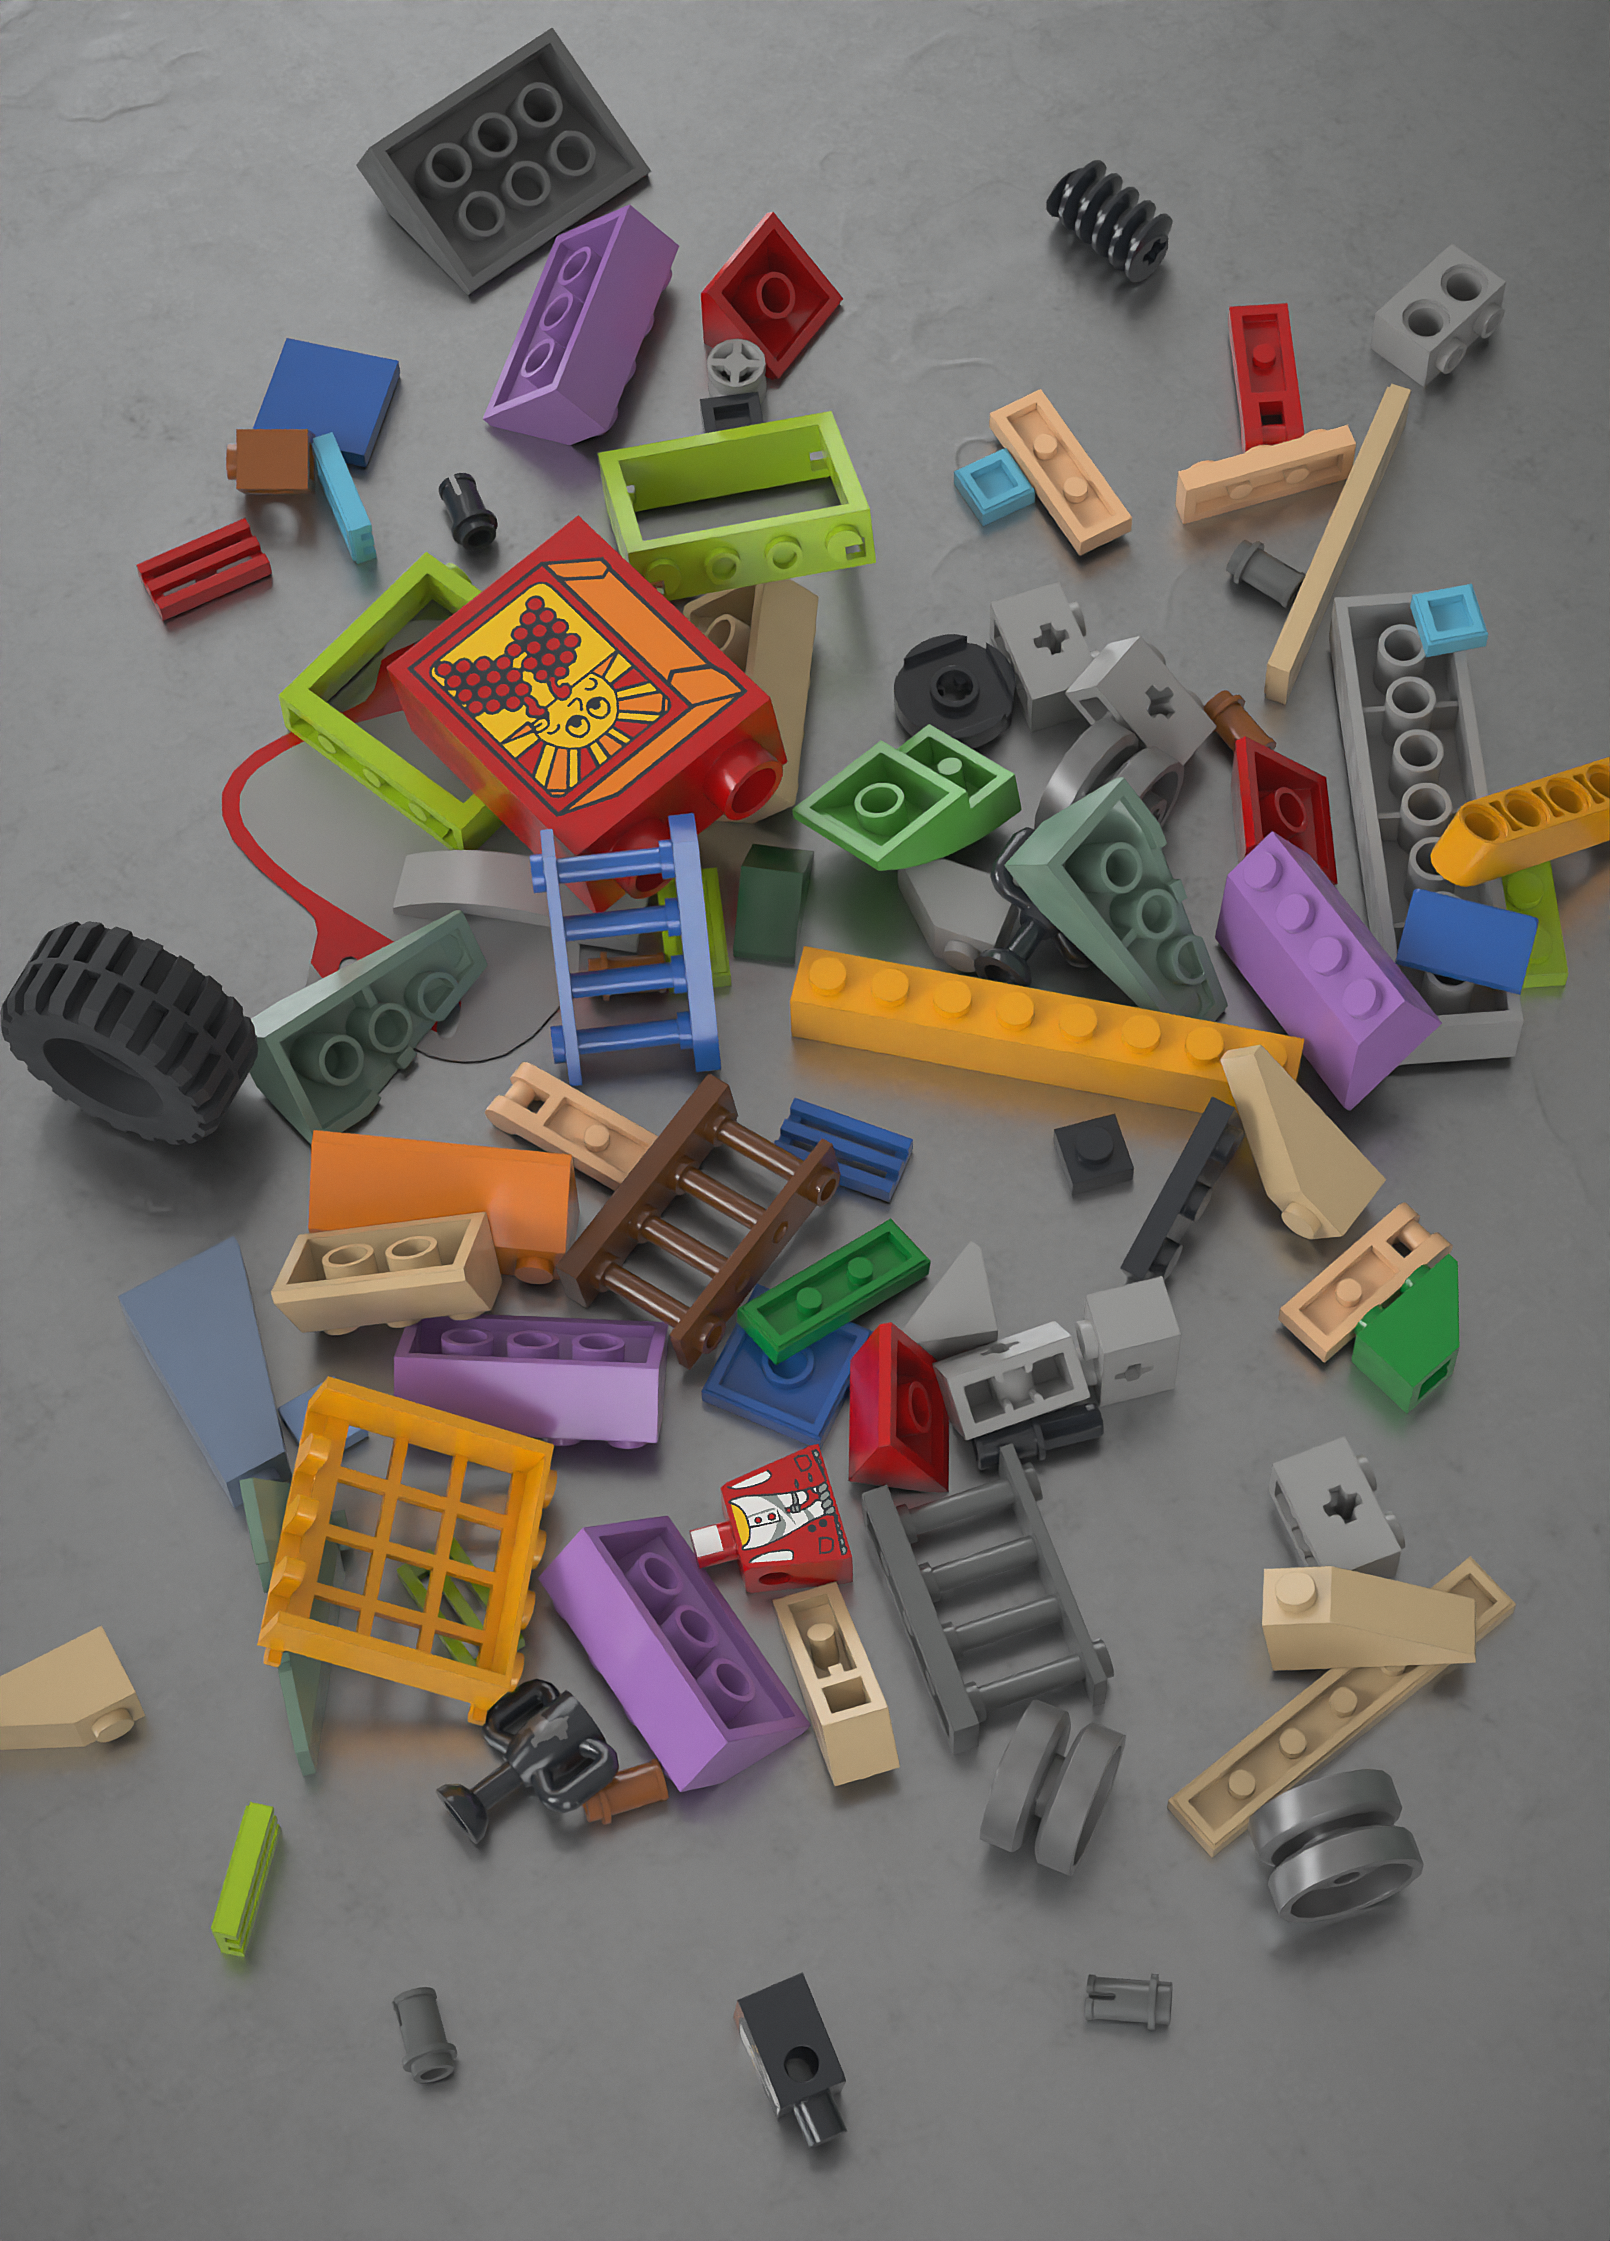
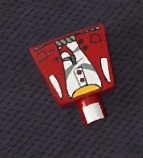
[689,1444,853,1593]

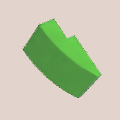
[792,724,1022,871]

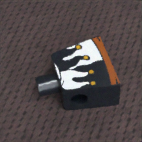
[733,1972,847,2148]

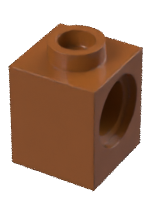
[226,429,315,494]

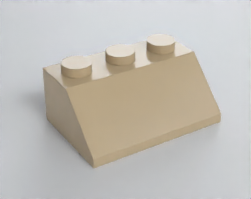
[271,1212,502,1335]

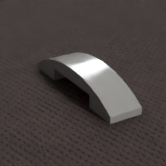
[393,850,649,952]

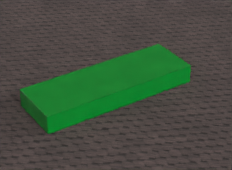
[736,1218,931,1365]

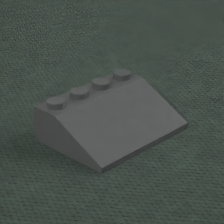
[356,27,651,295]

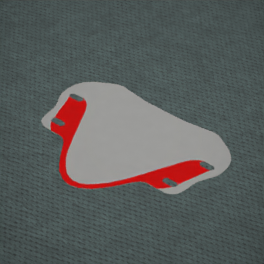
[222,620,580,1062]

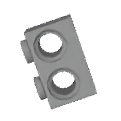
[1371,243,1506,387]

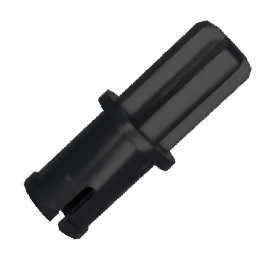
[971,1402,1104,1470]

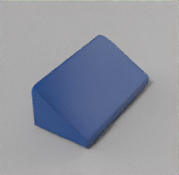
[1395,889,1539,995]

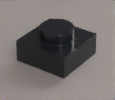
[700,392,764,434]
[1053,1113,1134,1195]

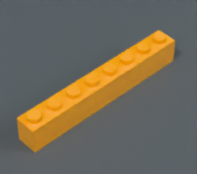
[790,946,1304,1119]

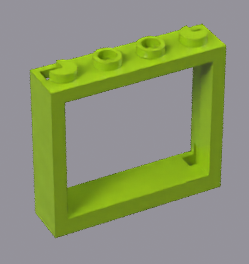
[598,411,876,601]
[278,552,504,850]

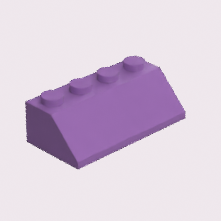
[483,204,679,445]
[1215,831,1442,1111]
[394,1314,669,1449]
[538,1515,811,1792]

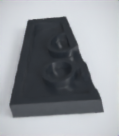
[1120,1096,1246,1282]

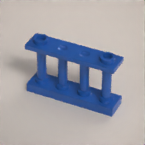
[530,813,721,1086]

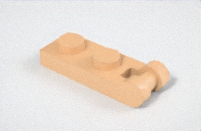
[485,1062,658,1191]
[1278,1202,1453,1363]

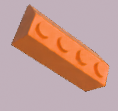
[308,1130,580,1284]

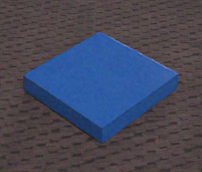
[253,338,400,467]
[701,1284,874,1450]

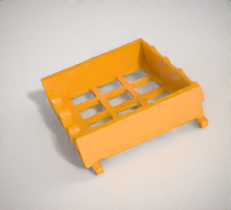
[257,1376,557,1726]

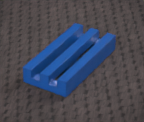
[774,1098,913,1202]

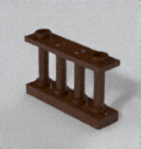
[555,1073,841,1370]

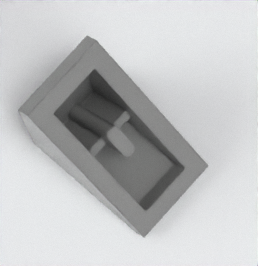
[902,1241,998,1361]

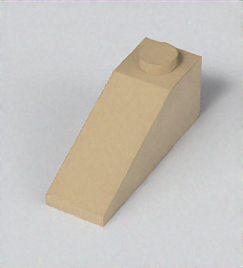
[1220,1045,1386,1240]
[1262,1566,1476,1671]
[772,1582,900,1786]
[0,1625,145,1750]

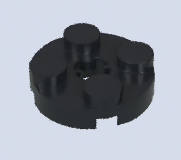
[894,634,1016,749]

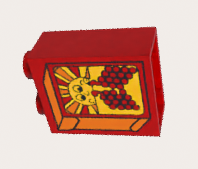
[386,515,788,913]

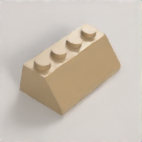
[683,579,819,824]

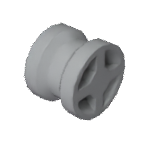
[707,339,767,404]

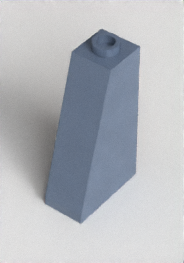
[118,1236,292,1508]

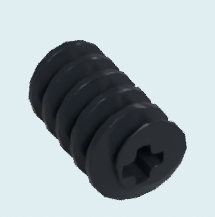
[1046,160,1173,282]

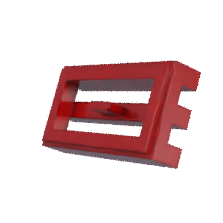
[136,518,272,621]

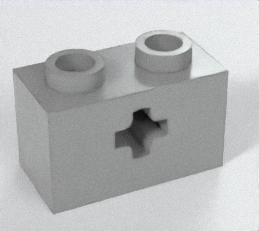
[990,582,1100,732]
[1065,636,1217,765]
[1075,1276,1181,1407]
[932,1321,1090,1440]
[1268,1436,1405,1579]

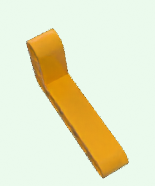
[1430,757,1610,887]

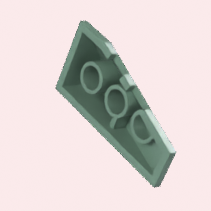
[1004,777,1228,1022]
[239,1478,352,1776]

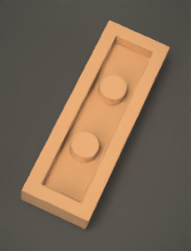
[989,389,1132,556]
[1175,425,1356,524]

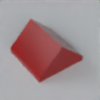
[701,212,843,380]
[1231,736,1338,886]
[848,1322,949,1493]

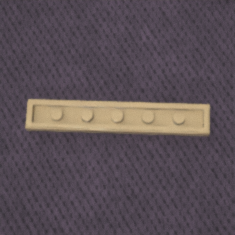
[1264,383,1411,705]
[1167,1556,1516,1858]

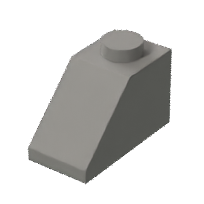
[898,858,1020,972]

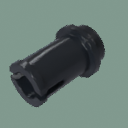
[438,473,498,551]

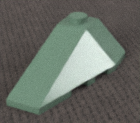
[249,910,488,1144]

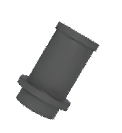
[1226,540,1306,608]
[1085,1974,1173,2030]
[392,1987,457,2083]

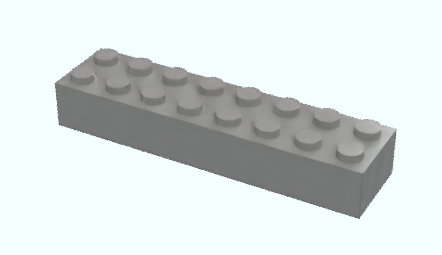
[1329,591,1524,1065]

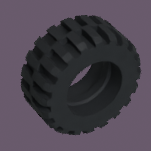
[0,921,258,1145]

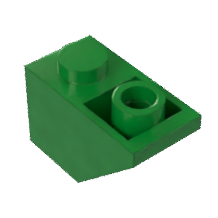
[1351,1253,1460,1414]

